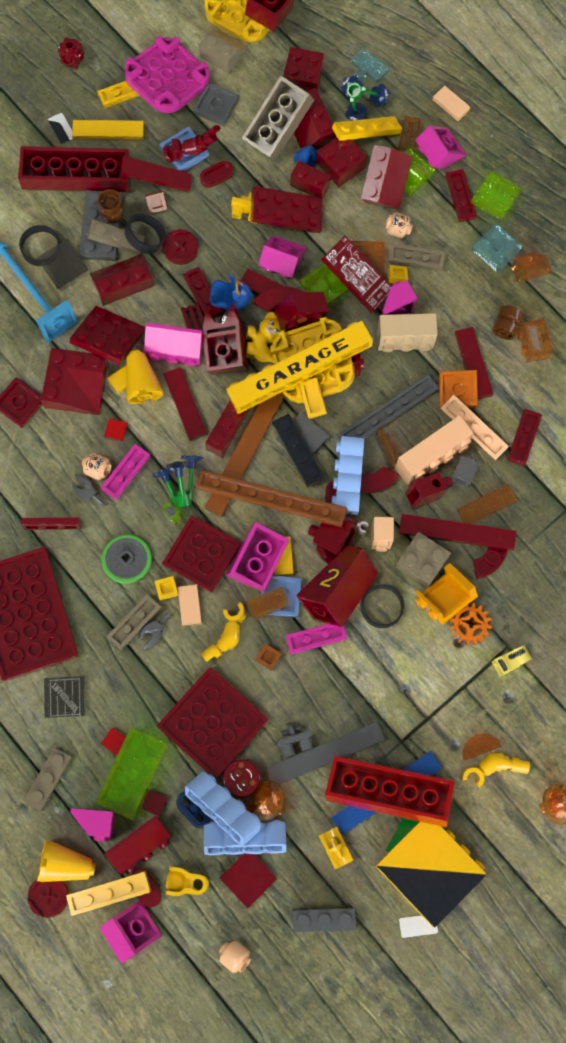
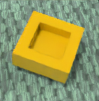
[388,265,408,283]
[155,576,179,601]

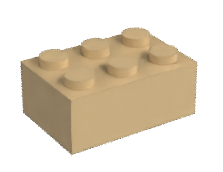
[377,313,438,352]

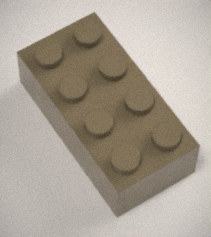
[242,76,314,162]

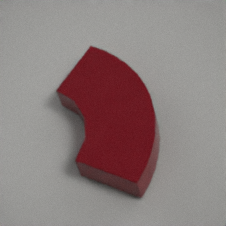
[253,286,304,313]
[360,466,399,494]
[473,547,508,580]

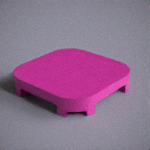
[125,35,210,113]

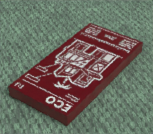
[321,235,392,313]

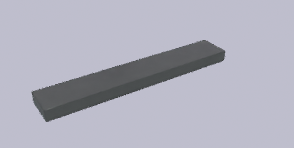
[338,374,439,440]
[267,722,385,787]

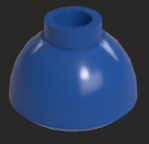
[293,146,317,168]

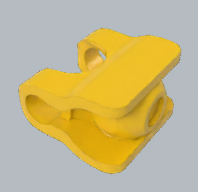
[165,866,209,896]

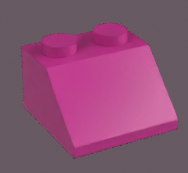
[415,125,466,169]
[258,235,307,278]
[382,280,417,315]
[71,808,117,842]
[100,900,162,964]

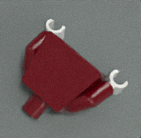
[308,515,369,564]

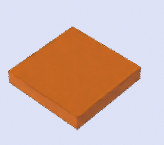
[439,370,478,409]

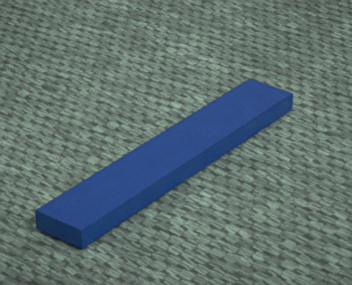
[331,751,442,835]

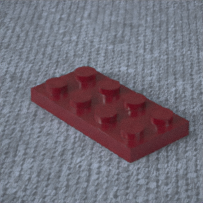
[251,186,322,233]

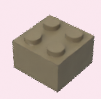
[395,532,451,589]

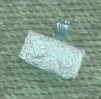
[351,48,389,83]

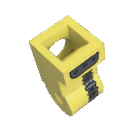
[492,645,532,677]

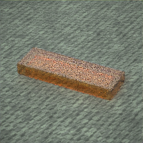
[457,484,517,524]

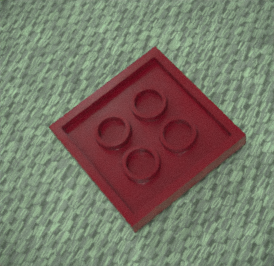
[69,306,145,365]
[162,515,241,593]

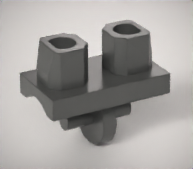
[276,722,313,758]

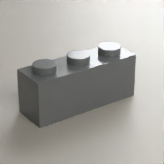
[292,908,356,932]

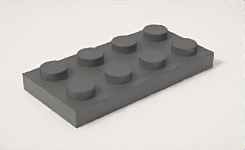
[79,190,122,261]

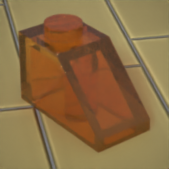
[512,252,552,283]

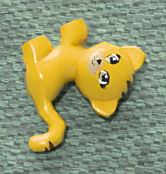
[245,312,283,363]

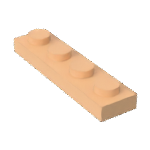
[441,395,509,460]

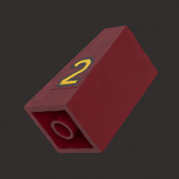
[296,545,378,627]

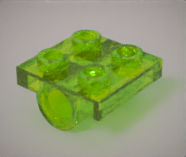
[401,148,435,197]
[471,171,522,221]
[299,264,350,306]

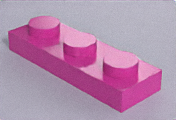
[101,444,151,501]
[285,624,347,655]

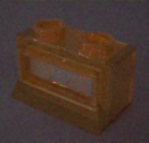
[517,317,552,363]

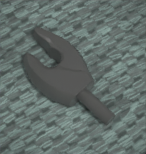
[72,474,105,506]
[139,612,170,651]

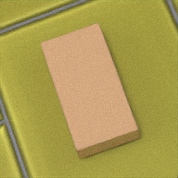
[432,86,471,121]
[178,584,202,626]

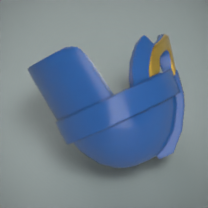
[210,274,253,311]

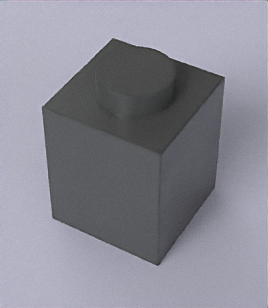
[451,456,479,488]

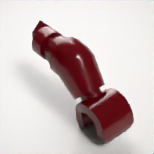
[163,125,221,162]

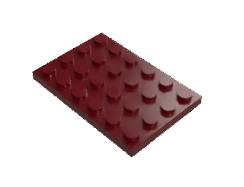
[0,547,79,682]

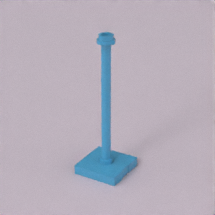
[0,242,78,343]

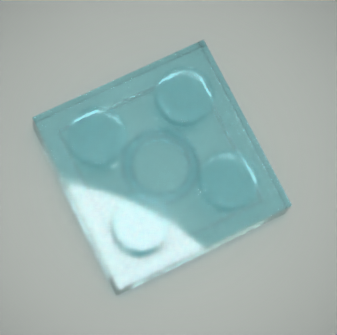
[471,223,523,273]

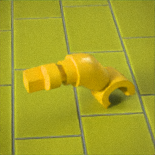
[200,602,246,662]
[460,752,530,788]

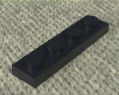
[272,413,324,488]

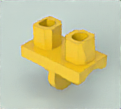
[231,192,257,224]
[319,827,354,870]

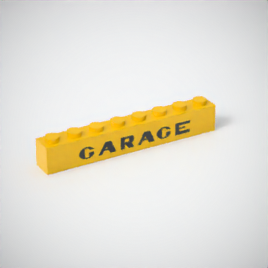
[226,321,373,414]

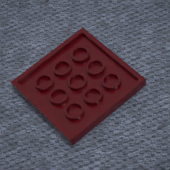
[156,667,269,779]

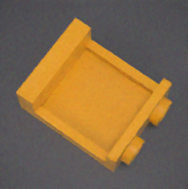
[415,563,478,625]

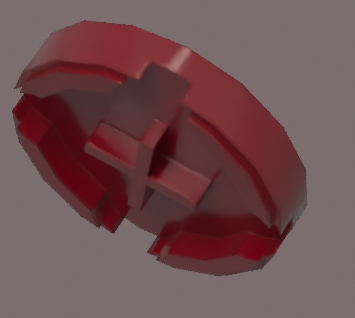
[162,229,199,265]
[27,880,69,918]

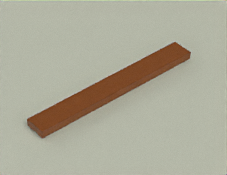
[205,392,285,517]
[196,470,347,528]

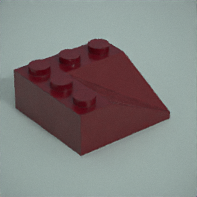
[41,348,109,416]

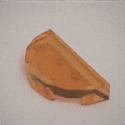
[462,733,502,761]

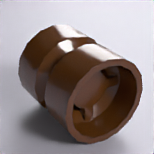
[97,189,124,223]
[492,305,523,340]

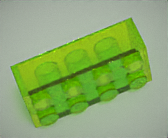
[95,727,169,820]

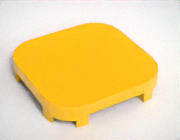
[205,0,269,43]
[270,317,355,404]

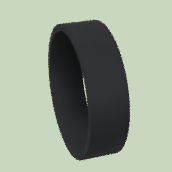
[125,213,166,253]
[19,225,61,266]
[361,584,404,628]

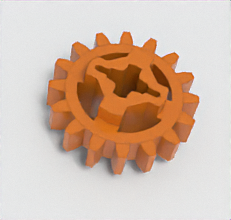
[449,603,492,646]

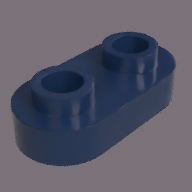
[176,791,211,828]

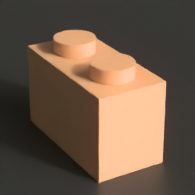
[371,517,394,552]

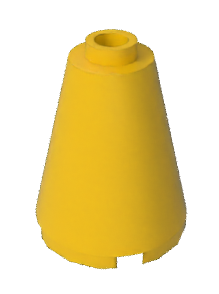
[126,350,163,404]
[37,840,95,882]

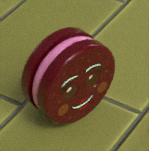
[223,759,260,798]

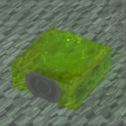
[162,502,181,525]

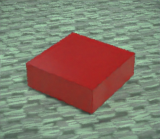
[104,418,128,442]
[101,728,129,755]

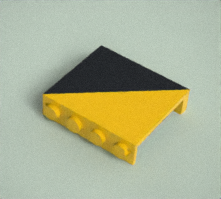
[375,822,487,928]

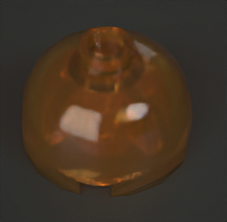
[247,779,285,822]
[539,783,566,825]

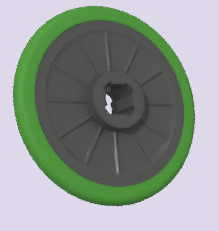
[101,534,152,583]

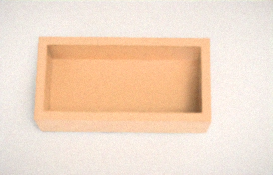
[395,415,474,486]

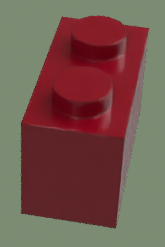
[290,161,331,199]

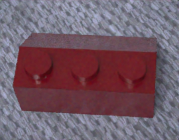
[293,88,336,150]
[361,145,412,210]
[89,254,154,306]
[104,816,172,875]

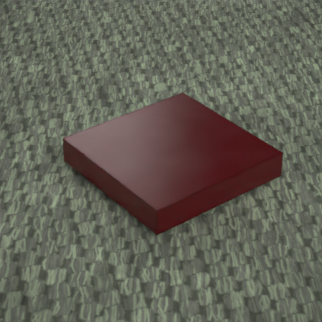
[0,377,42,428]
[220,853,277,909]

